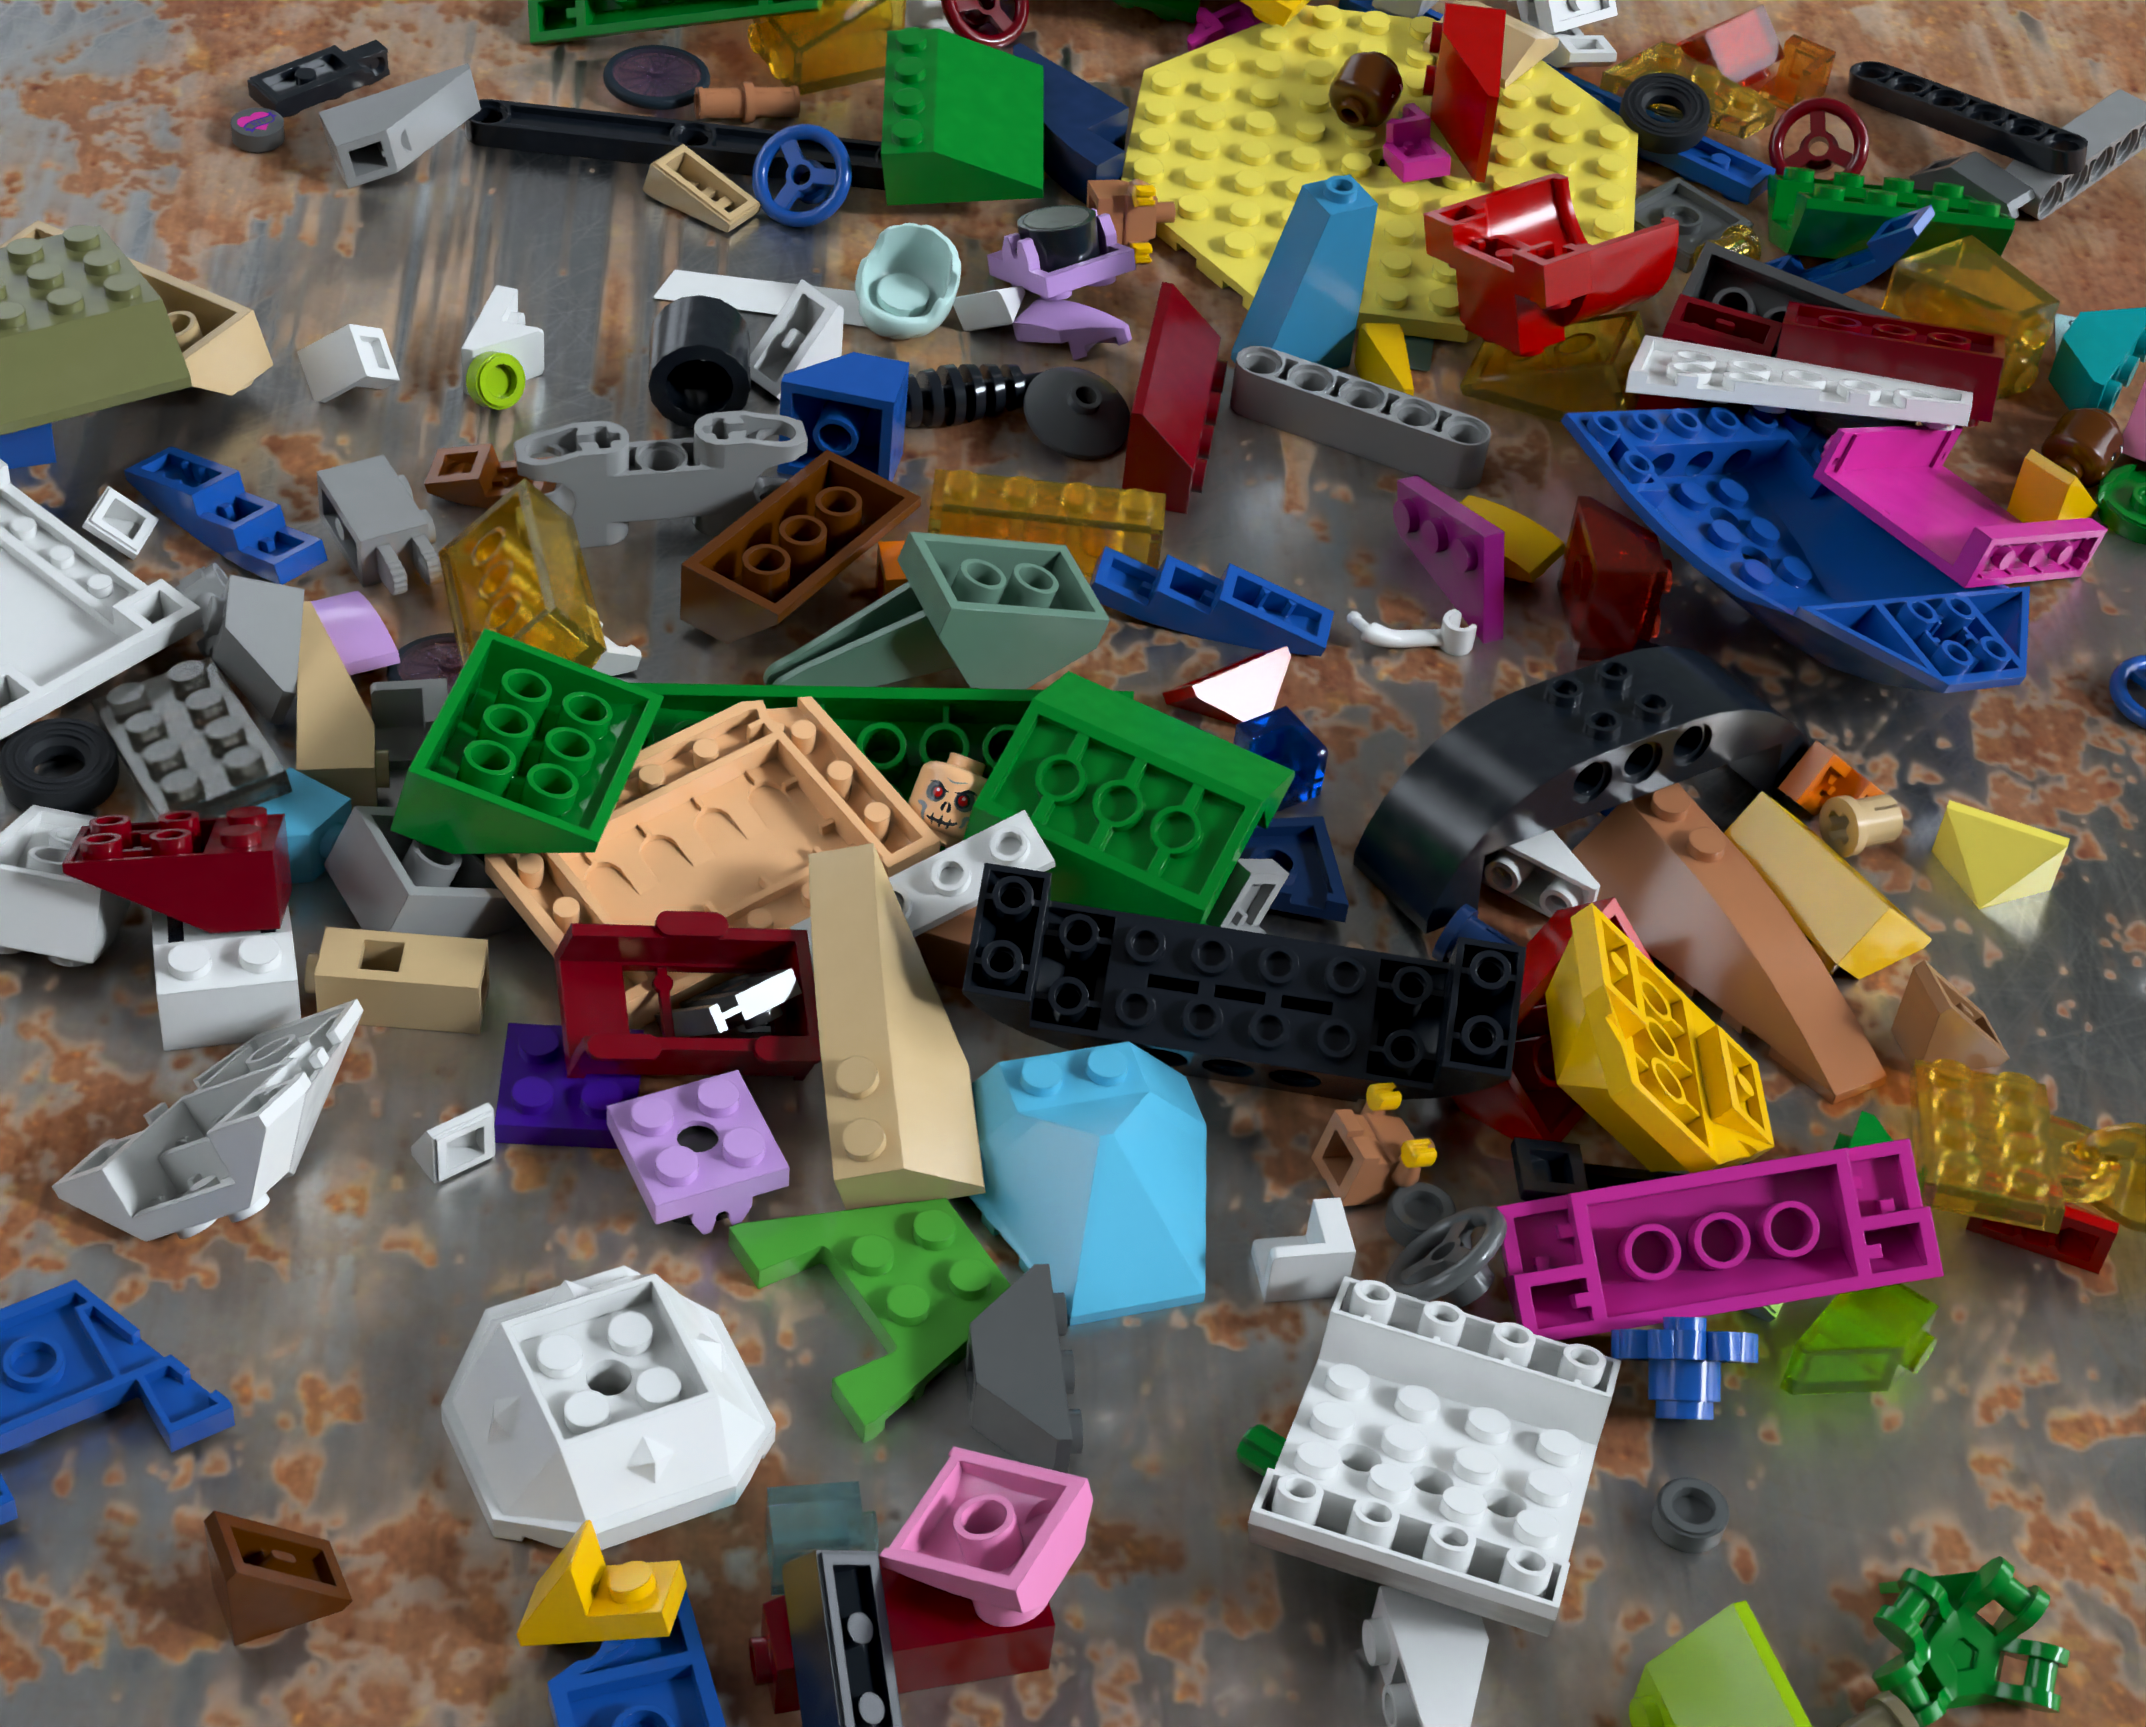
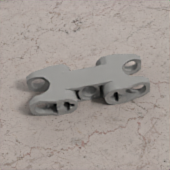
[514,410,808,548]

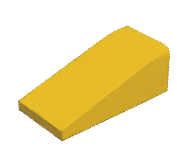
[1354,323,1414,396]

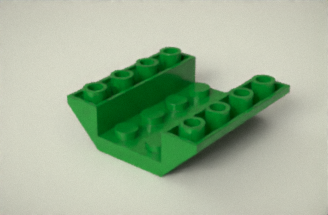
[1767,167,2016,275]
[963,671,1295,925]

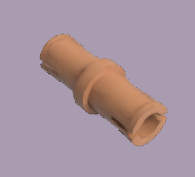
[694,82,800,123]

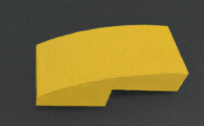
[1460,495,1567,583]

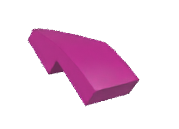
[1383,103,1451,183]

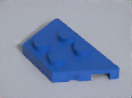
[547,1589,726,1727]

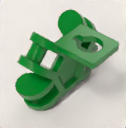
[1872,1556,2070,1727]

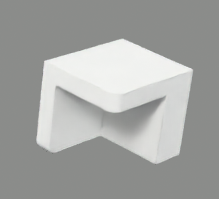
[297,324,400,403]
[1251,1197,1356,1303]

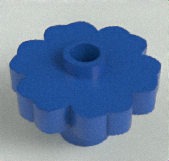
[1611,1317,1758,1420]

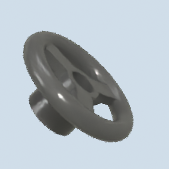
[1385,1206,1507,1308]

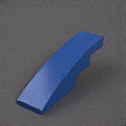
[124,446,328,585]
[1089,546,1334,656]

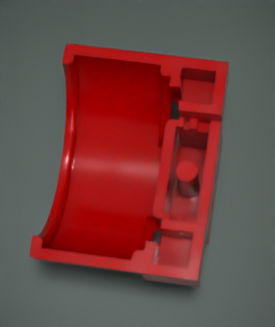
[1423,173,1679,357]

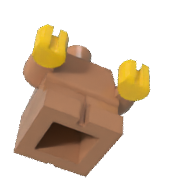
[1087,179,1176,264]
[1311,1082,1437,1207]

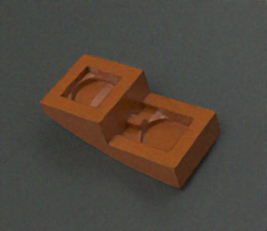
[424,443,557,511]

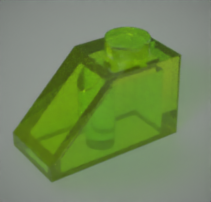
[1780,1283,1939,1395]

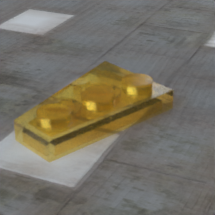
[1599,41,1777,139]

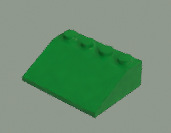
[881,27,1044,206]
[390,628,664,854]

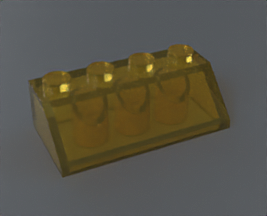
[928,469,1166,577]
[438,478,607,669]

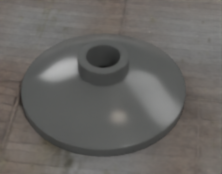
[1023,367,1131,460]

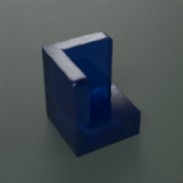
[1233,706,1328,812]

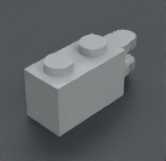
[317,454,443,596]

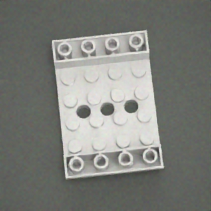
[1248,1276,1621,1637]

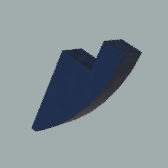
[1013,43,1129,205]

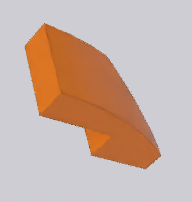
[1778,740,1885,816]

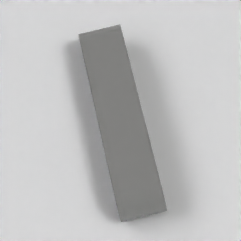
[2005,89,2146,220]
[1230,346,1491,489]

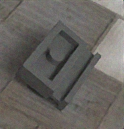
[654,968,802,1037]

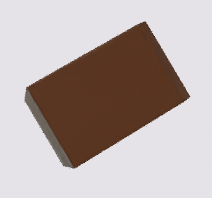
[204,1511,353,1646]

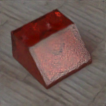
[1637,4,1786,103]
[1557,496,1673,661]

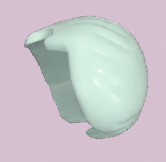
[855,223,961,340]

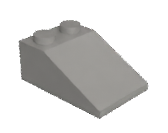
[324,806,526,939]

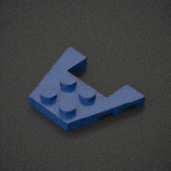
[0,1279,235,1526]

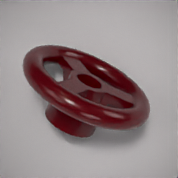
[941,0,1029,49]
[1768,97,1869,180]

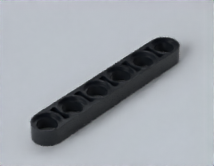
[1848,61,2088,175]

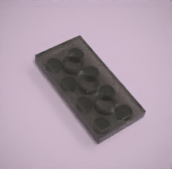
[91,657,293,821]

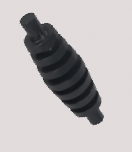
[905,364,1042,427]

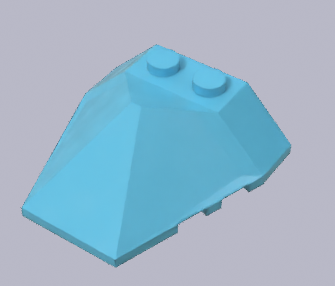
[968,1041,1206,1326]

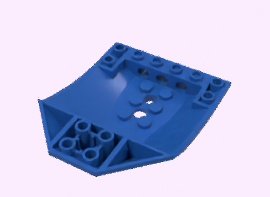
[1561,406,2030,694]

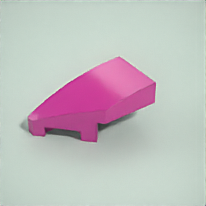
[1187,1,1263,52]

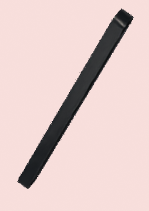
[465,99,885,190]

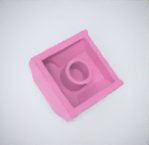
[879,1446,1093,1627]

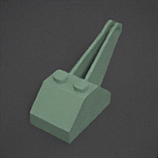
[763,532,1110,689]

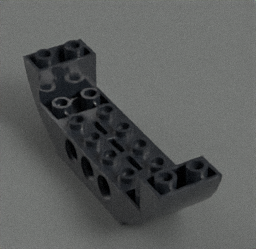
[962,863,1527,1102]

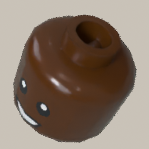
[1328,51,1403,127]
[2041,408,2124,488]

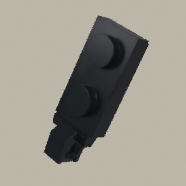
[247,40,390,118]

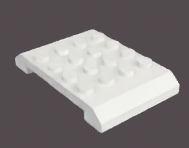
[0,459,203,740]

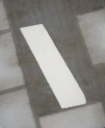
[652,270,867,327]

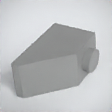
[204,575,305,725]

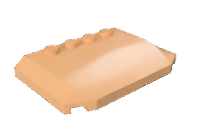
[484,696,941,1029]

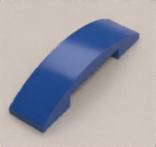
[1765,205,1935,294]

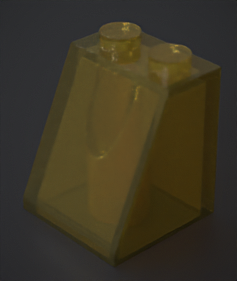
[748,0,906,96]
[1881,235,2060,401]

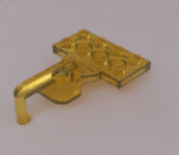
[1909,1059,2146,1234]

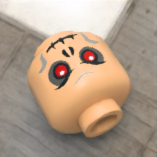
[908,752,988,848]

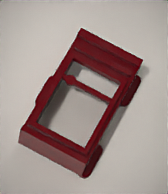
[554,911,821,1081]

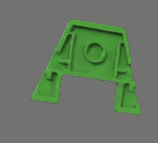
[728,1198,1011,1443]

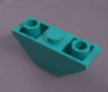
[2048,307,2146,413]

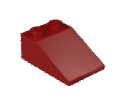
[1423,3,1506,183]

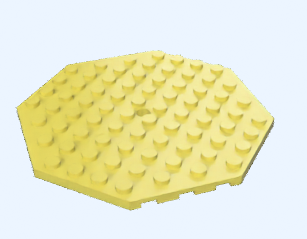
[1121,5,1638,343]

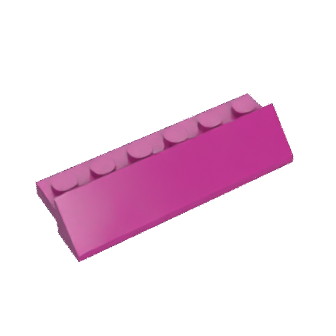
[1494,1138,1944,1341]

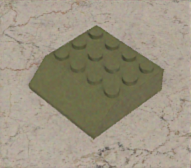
[0,225,192,436]

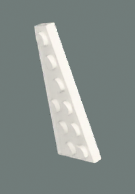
[1625,335,1973,431]

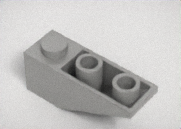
[318,63,481,189]

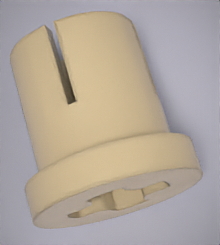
[1819,794,1903,858]

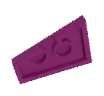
[1393,476,1505,644]

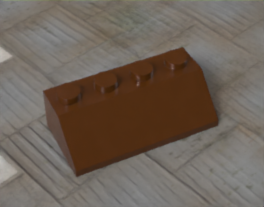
[680,450,921,645]

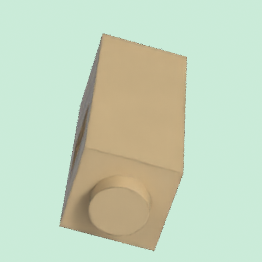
[304,927,490,1034]

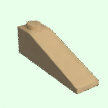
[296,601,390,810]

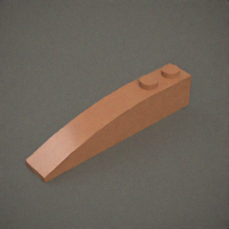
[1571,783,1887,1105]

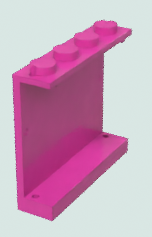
[1813,425,2108,588]

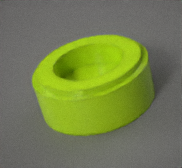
[466,351,525,410]

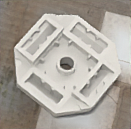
[441,1265,776,1550]

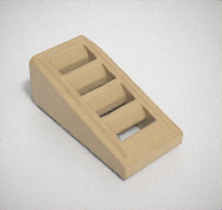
[643,144,761,233]

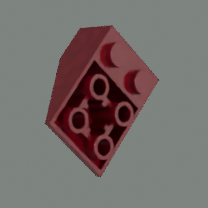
[1635,294,1783,410]
[62,806,292,933]

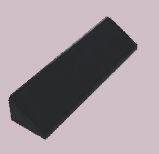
[782,1550,903,1727]

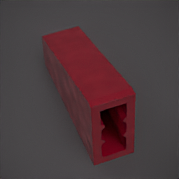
[749,1553,1056,1714]

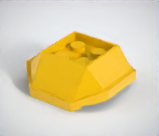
[1545,903,1775,1173]

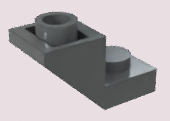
[1909,151,2035,219]

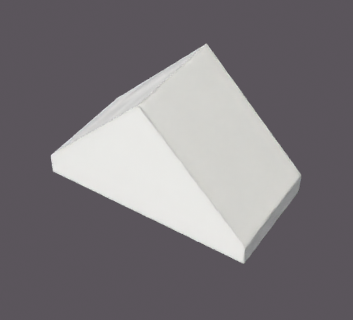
[750,279,844,399]

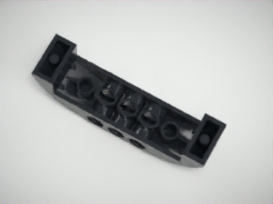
[1353,646,1811,934]

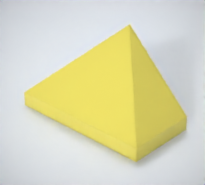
[1931,800,2070,909]

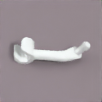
[1347,609,1477,656]

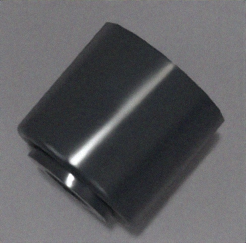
[648,295,751,428]

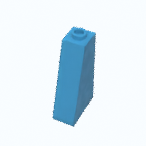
[1231,174,1378,369]

